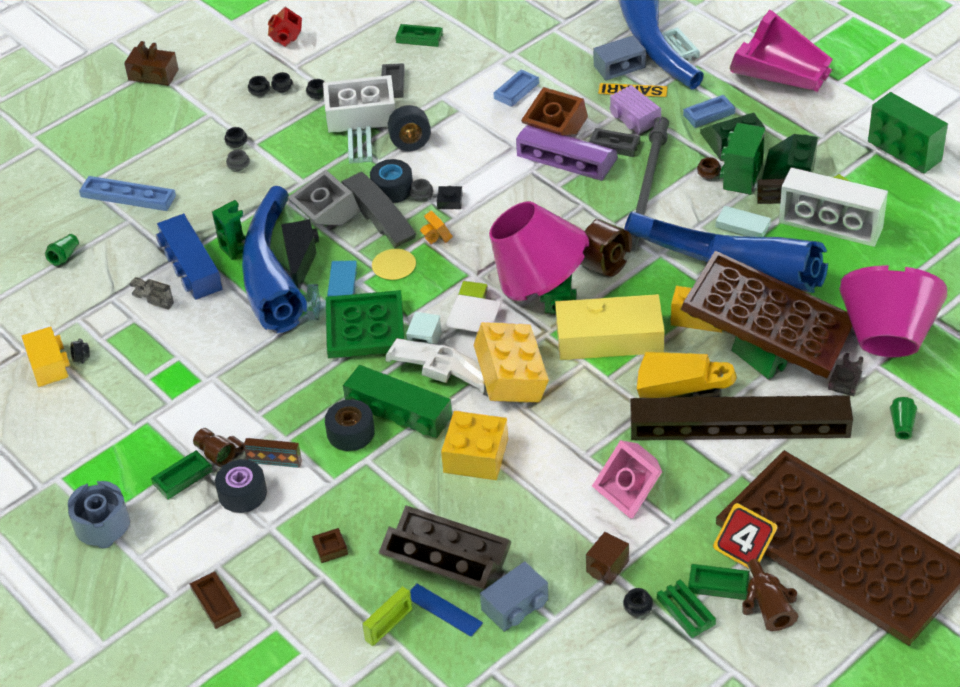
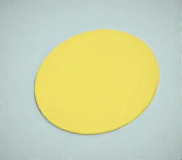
[372,249,416,280]

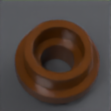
[697,157,721,179]

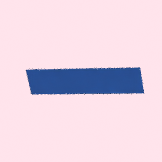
[410,583,483,637]

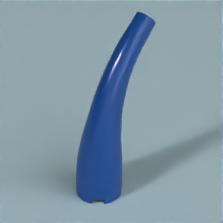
[619,0,704,89]
[242,186,307,333]
[624,211,828,293]

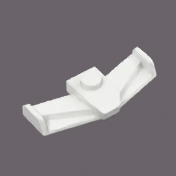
[386,338,486,394]

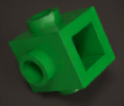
[540,274,577,313]

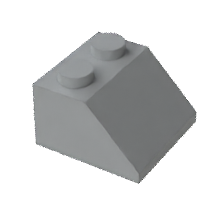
[288,170,361,226]

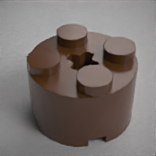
[580,218,632,277]

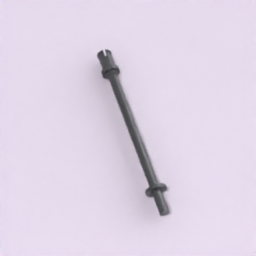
[631,117,669,251]

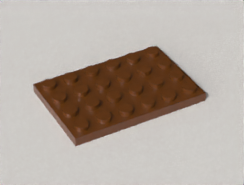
[680,251,852,379]

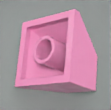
[592,440,662,519]

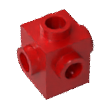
[268,6,302,47]

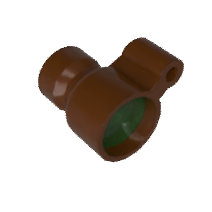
[193,428,245,467]

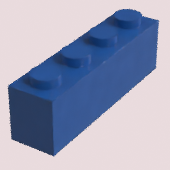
[156,213,223,300]

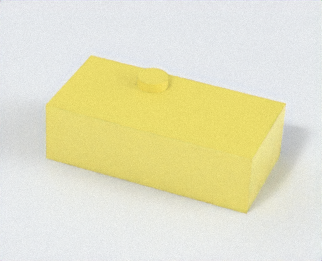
[555,294,664,360]

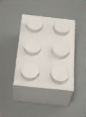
[323,75,395,133]

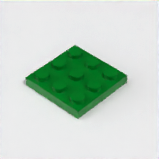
[326,290,405,359]

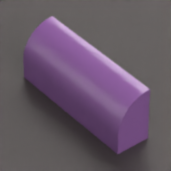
[516,125,618,181]

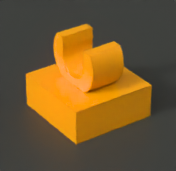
[420,210,453,244]

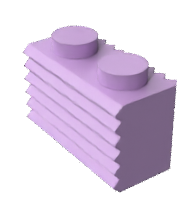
[610,85,661,134]

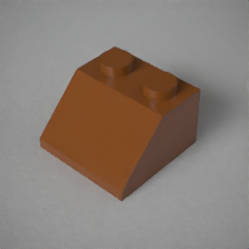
[521,87,588,136]

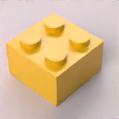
[441,411,508,480]

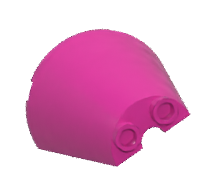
[730,9,833,92]

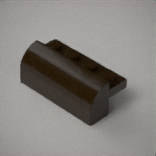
[379,505,512,591]

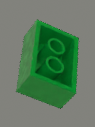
[868,92,948,174]

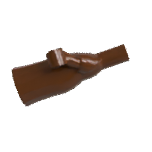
[742,559,799,631]

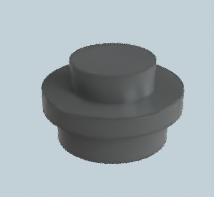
[226,150,250,171]
[409,179,433,201]

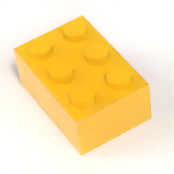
[473,322,549,403]

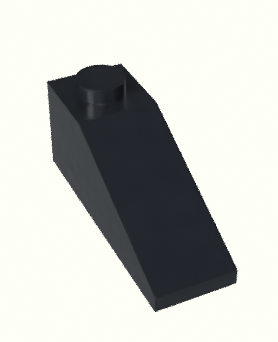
[281,219,319,290]

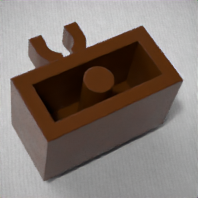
[124,41,179,86]

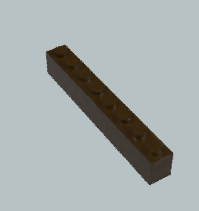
[630,395,853,440]

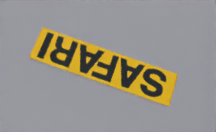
[598,83,668,97]

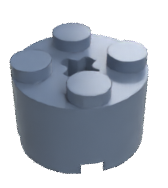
[68,481,130,549]

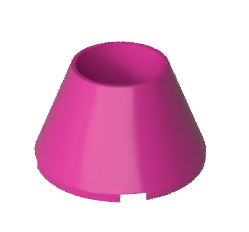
[489,201,589,301]
[839,265,948,357]

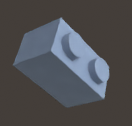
[593,35,646,81]
[480,561,549,632]

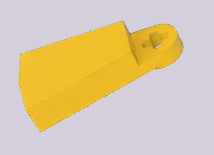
[637,352,737,398]

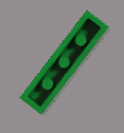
[343,364,453,438]

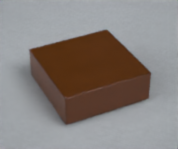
[312,528,348,563]

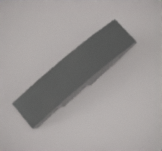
[341,171,416,248]

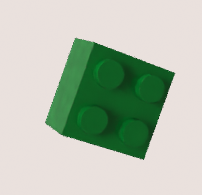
[720,123,766,195]

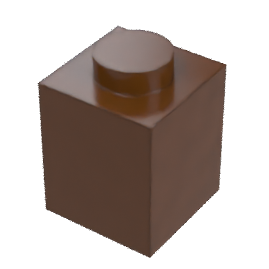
[586,531,629,585]

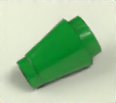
[45,234,79,266]
[890,397,917,440]

